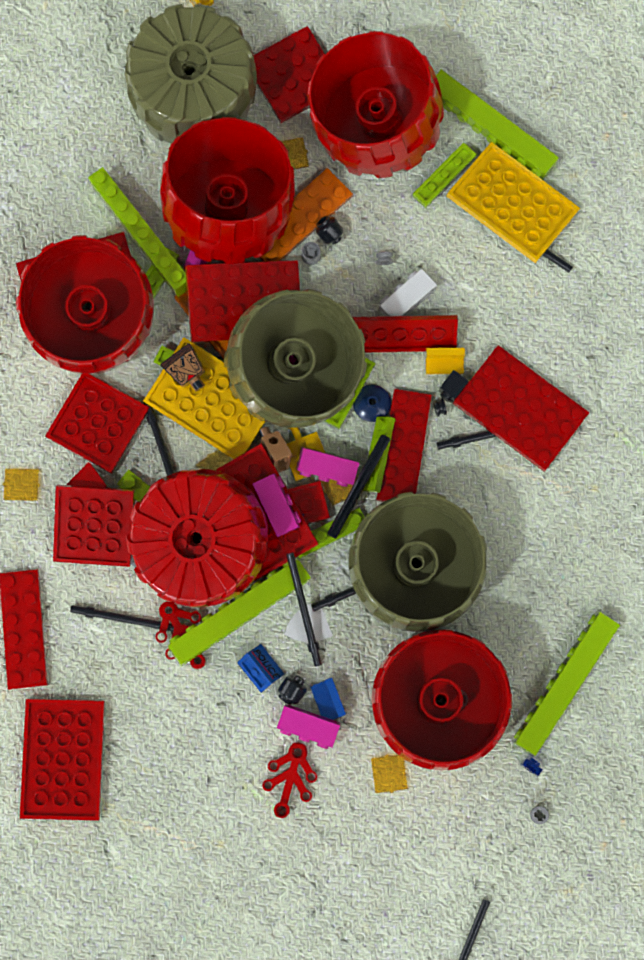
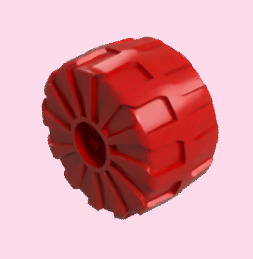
[307,31,444,178]
[160,117,295,265]
[16,235,154,374]
[126,468,270,607]
[372,629,513,770]

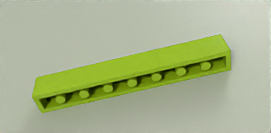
[436,69,559,180]
[88,167,187,297]
[168,559,311,667]
[514,612,620,756]

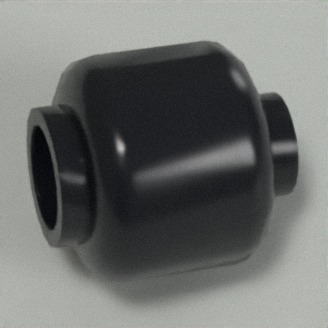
[316,216,343,244]
[278,675,307,705]

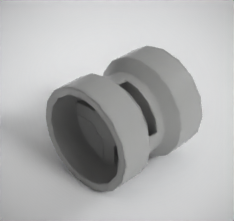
[302,242,321,265]

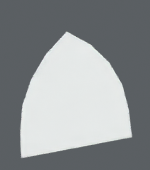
[284,600,333,642]

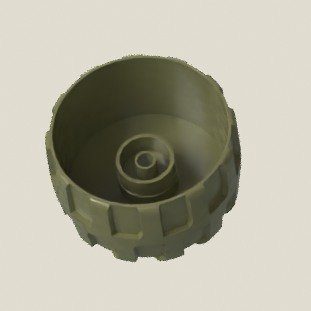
[124,4,257,143]
[224,289,367,428]
[348,492,487,632]

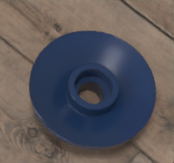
[353,385,391,422]

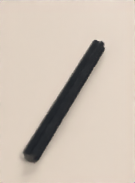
[327,434,390,539]

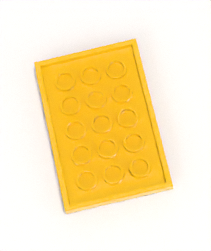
[446,142,580,264]
[143,337,266,459]

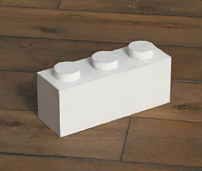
[379,269,437,316]

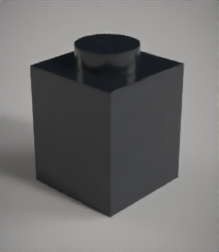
[438,370,469,402]

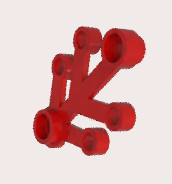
[155,601,206,670]
[262,742,317,818]

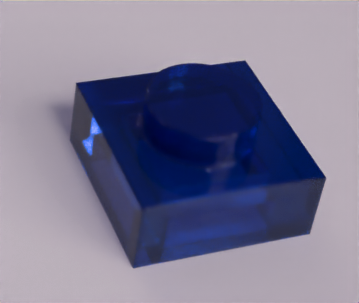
[520,758,543,776]

